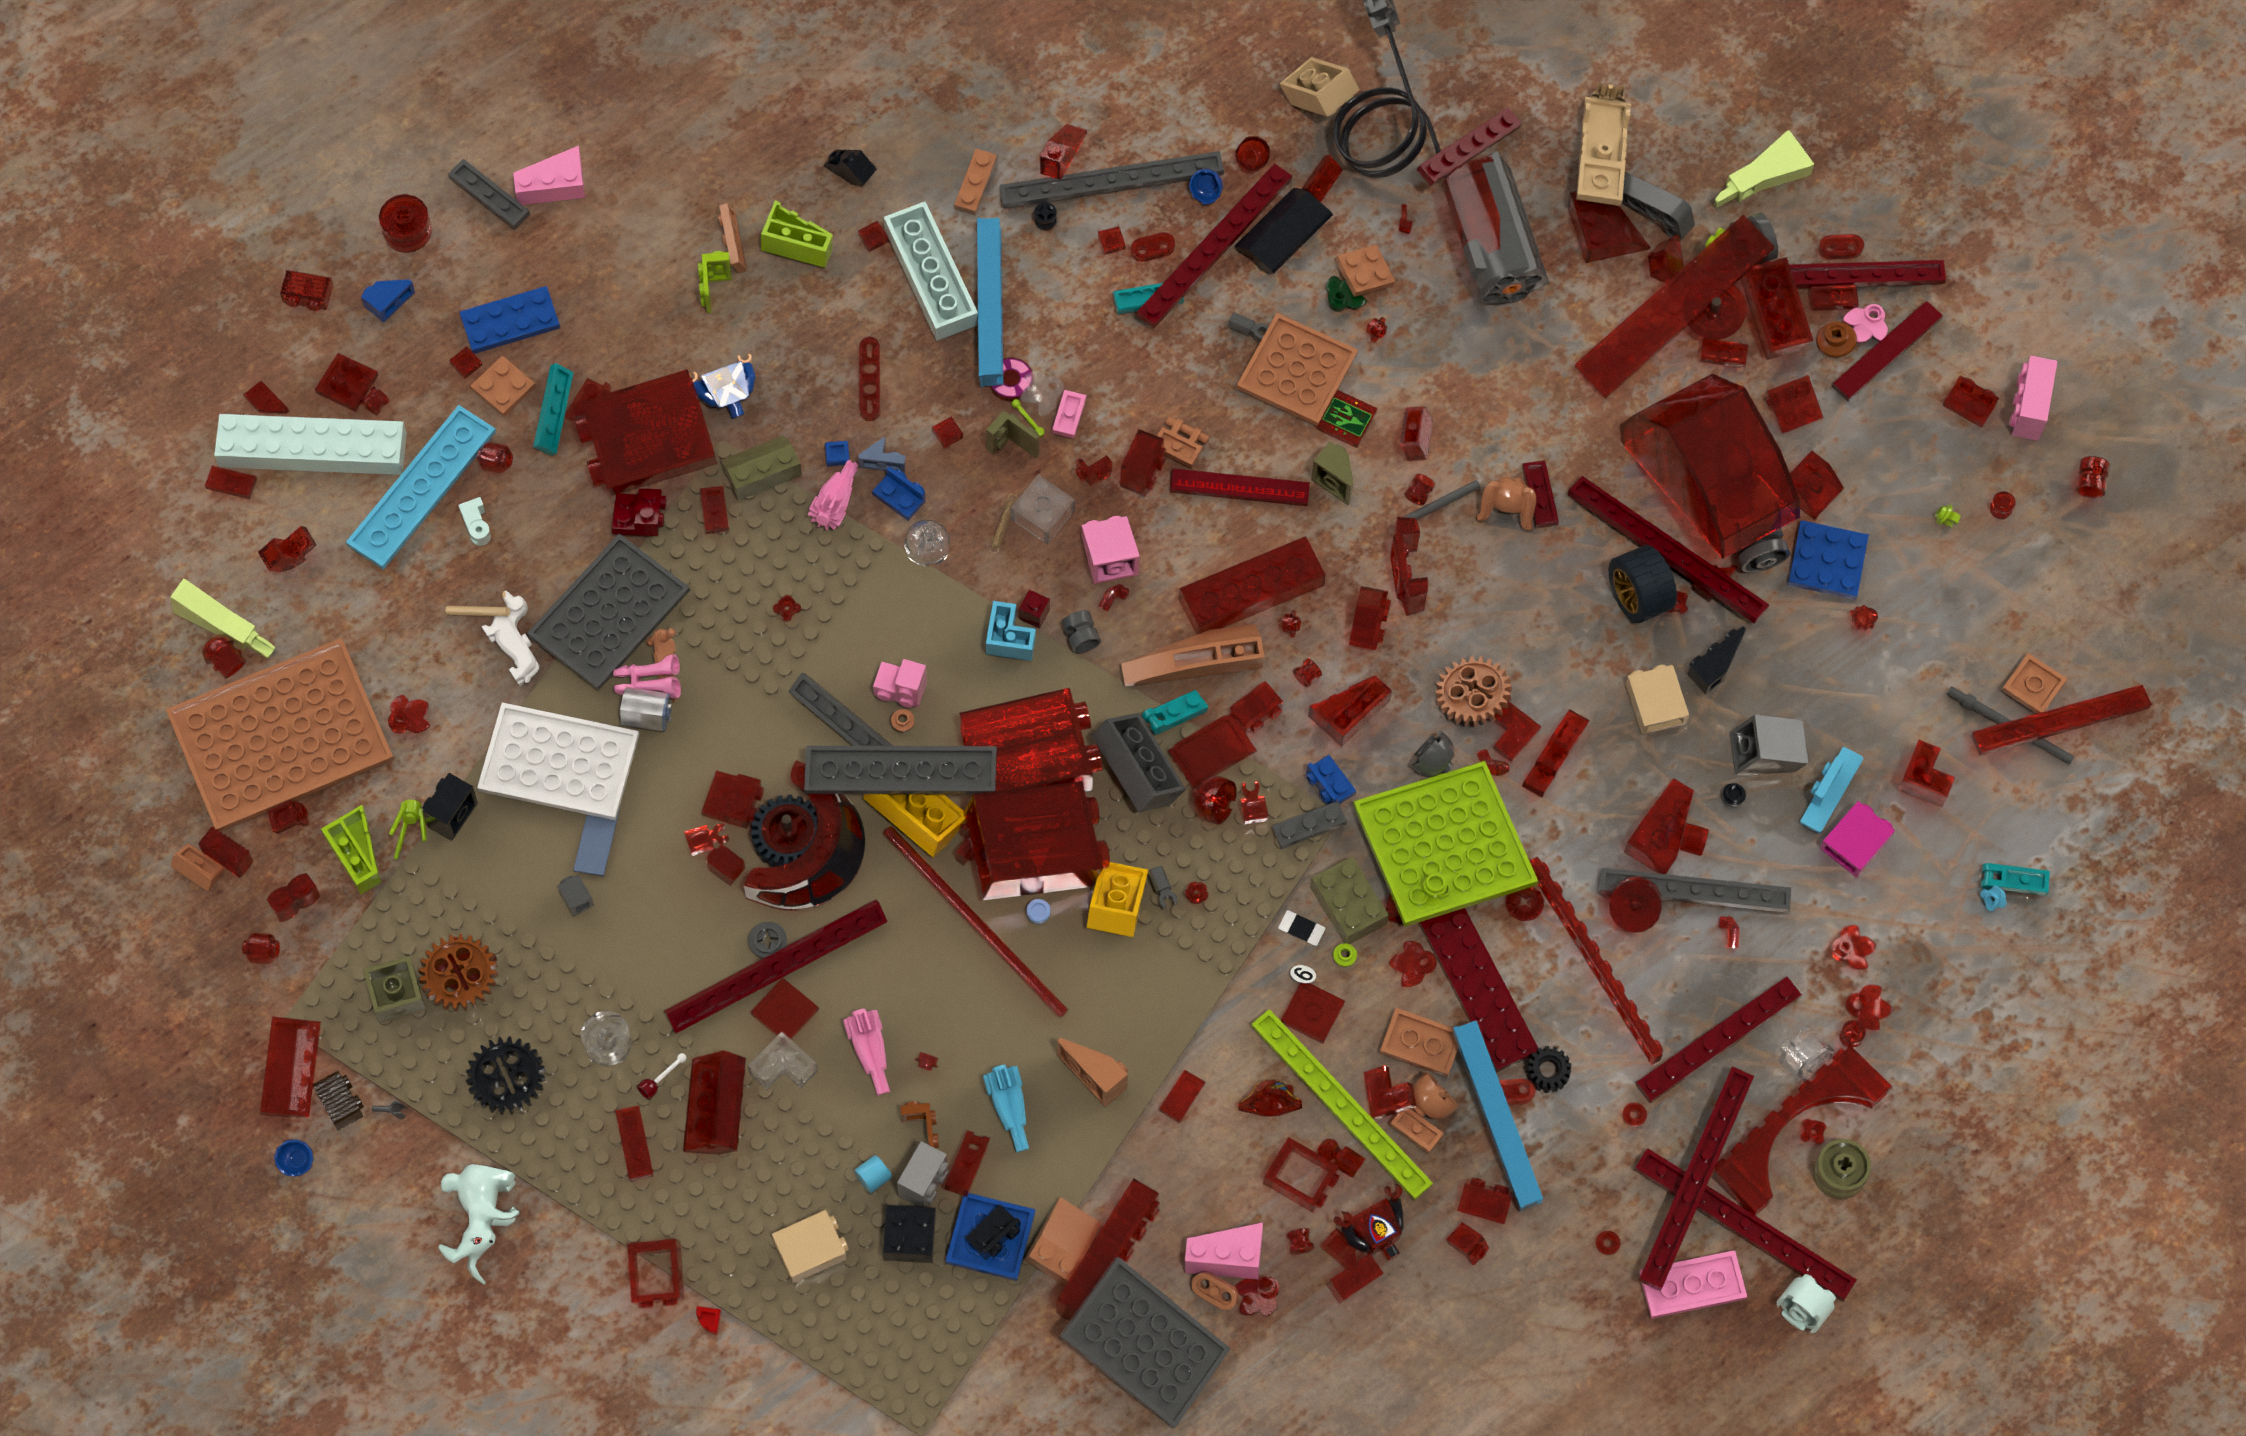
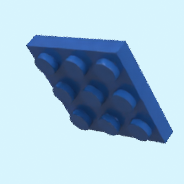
[1788,520,1869,600]
[946,1192,1036,1281]

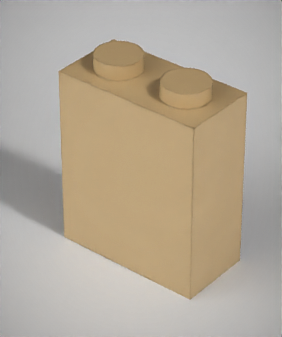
[1625,665,1689,735]
[772,1210,849,1284]

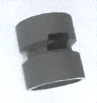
[1062,610,1101,654]

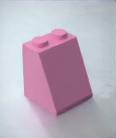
[1082,516,1139,584]

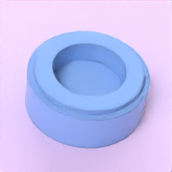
[1027,899,1050,924]

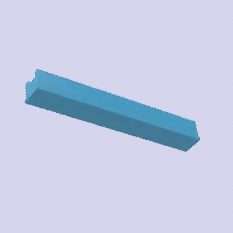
[977,218,1003,387]
[1453,1021,1543,1212]

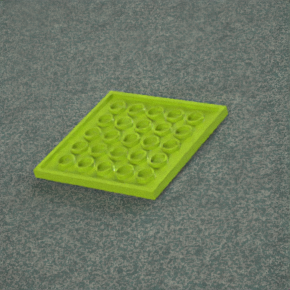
[1353,761,1538,927]

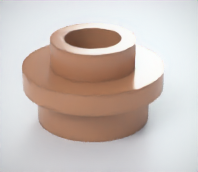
[891,709,915,732]

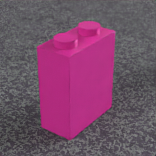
[1820,801,1895,878]

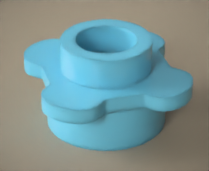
[1980,886,2007,911]

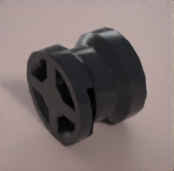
[1034,202,1057,231]

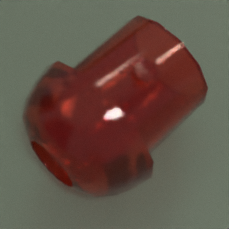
[202,634,246,679]

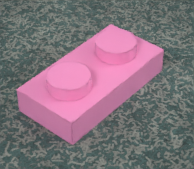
[1052,390,1086,439]

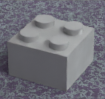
[897,1141,949,1207]

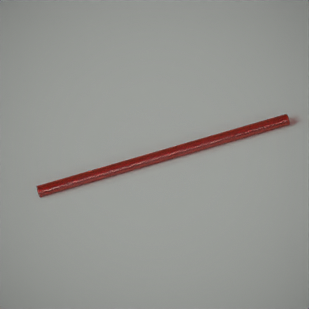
[883,826,1068,1018]

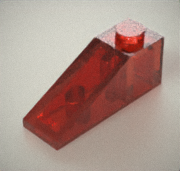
[1039,124,1087,180]

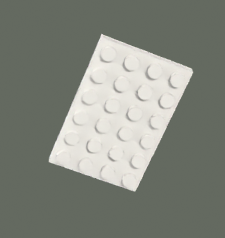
[477,703,640,821]

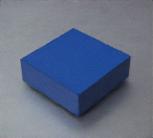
[825,441,850,467]

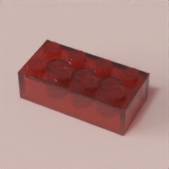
[1740,257,1814,360]

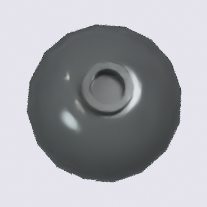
[1409,730,1455,777]

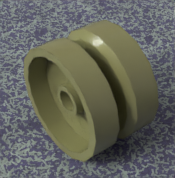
[1813,1139,1871,1200]

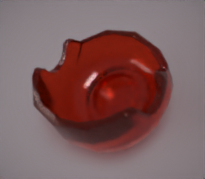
[1234,136,1270,172]

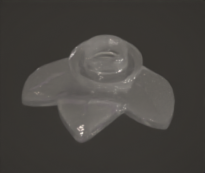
[1020,371,1064,416]

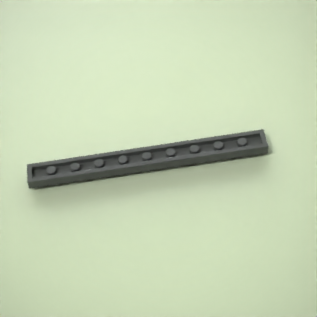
[1000,151,1224,209]

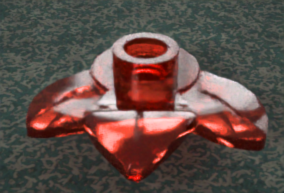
[388,695,430,734]
[1831,925,1876,970]
[1389,941,1437,987]
[1845,985,1894,1031]
[1235,1276,1280,1317]

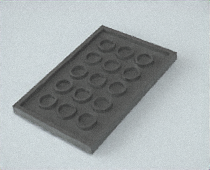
[527,534,690,691]
[1059,1257,1231,1428]

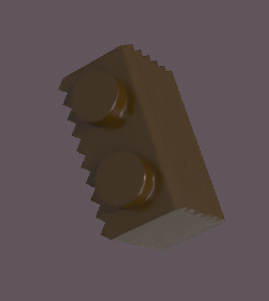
[312,1071,364,1131]

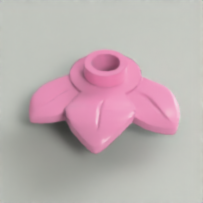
[1843,304,1888,343]

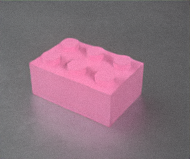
[2009,355,2057,441]

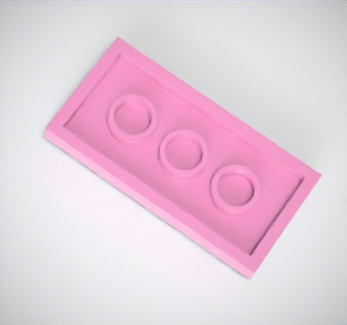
[1639,1250,1747,1319]

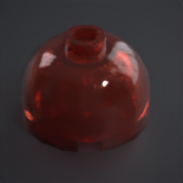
[1192,776,1237,825]

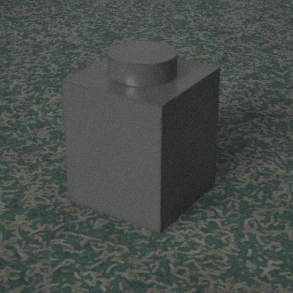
[557,875,594,917]

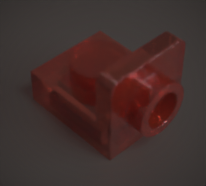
[267,800,309,834]
[1446,1222,1489,1265]

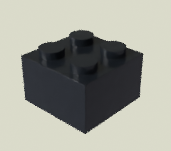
[422,773,478,841]
[883,1205,936,1263]

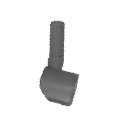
[372,1101,408,1119]

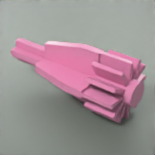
[808,460,858,530]
[843,1008,890,1096]

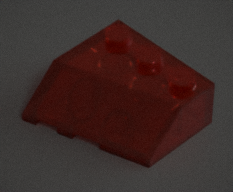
[1567,191,1651,263]

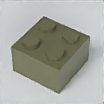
[363,956,425,1022]

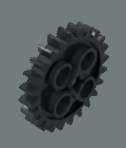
[466,1036,546,1115]

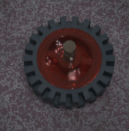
[751,794,826,871]

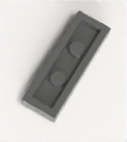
[1272,801,1347,849]

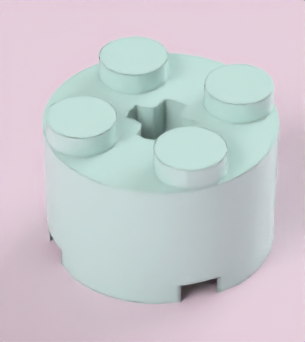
[1777,1274,1836,1333]

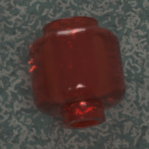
[477,442,513,473]
[242,932,280,965]

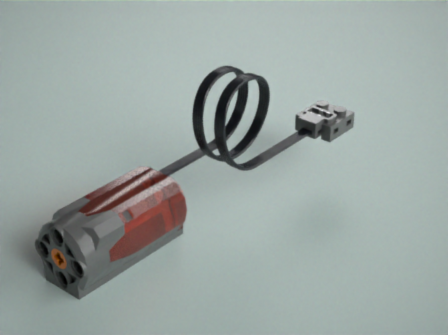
[1333,0,1550,303]

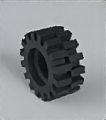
[1526,1046,1572,1093]

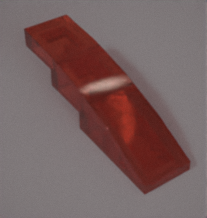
[1522,709,1590,798]

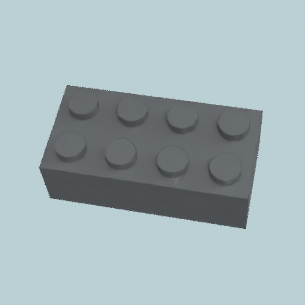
[1092,713,1186,812]

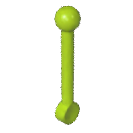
[1012,399,1044,437]

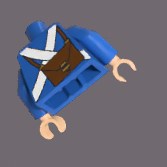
[684,354,756,419]

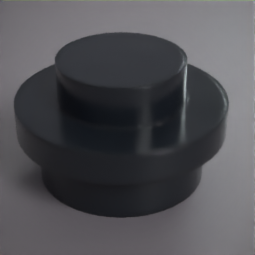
[1722,783,1746,806]

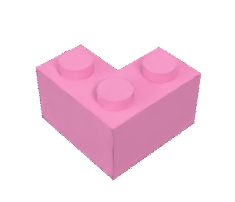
[873,659,927,708]

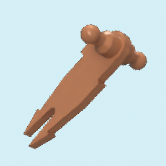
[646,628,676,702]

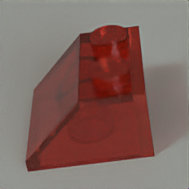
[1779,450,1844,520]

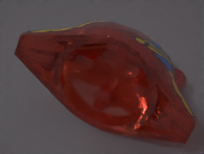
[1238,1079,1302,1117]

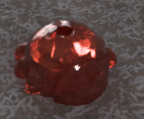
[1850,605,1878,631]

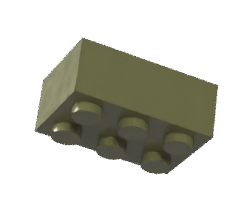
[1310,856,1389,944]

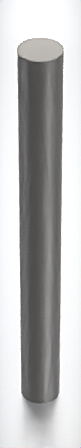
[1396,480,1480,528]

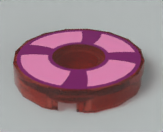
[990,357,1034,402]

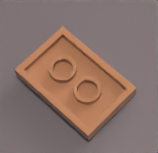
[1380,1008,1458,1078]

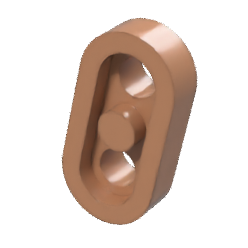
[1192,1271,1239,1310]

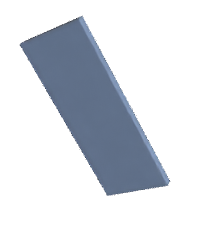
[573,807,620,877]

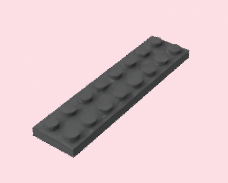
[804,746,997,794]

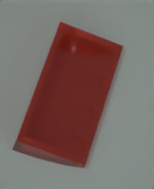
[260,1016,321,1118]

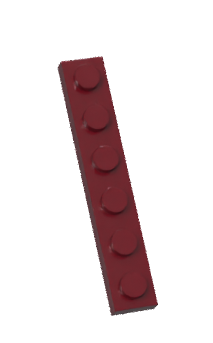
[1417,107,1522,186]

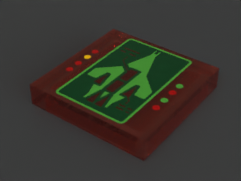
[1316,390,1378,448]

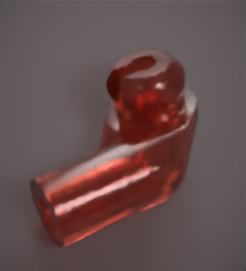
[1719,915,1740,948]

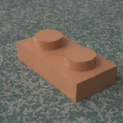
[1390,1105,1444,1154]

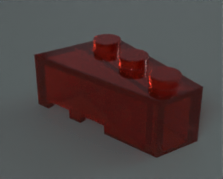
[1308,675,1392,747]

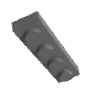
[448,159,530,230]

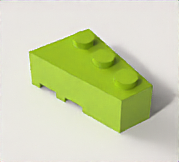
[761,200,833,268]
[321,805,381,895]

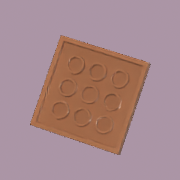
[1236,313,1358,426]

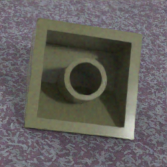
[1311,441,1354,505]

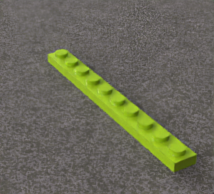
[1251,1009,1433,1201]

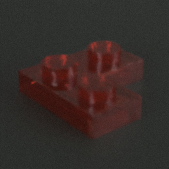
[1493,701,1542,763]
[1364,1066,1416,1120]

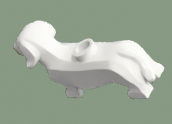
[481,591,539,686]

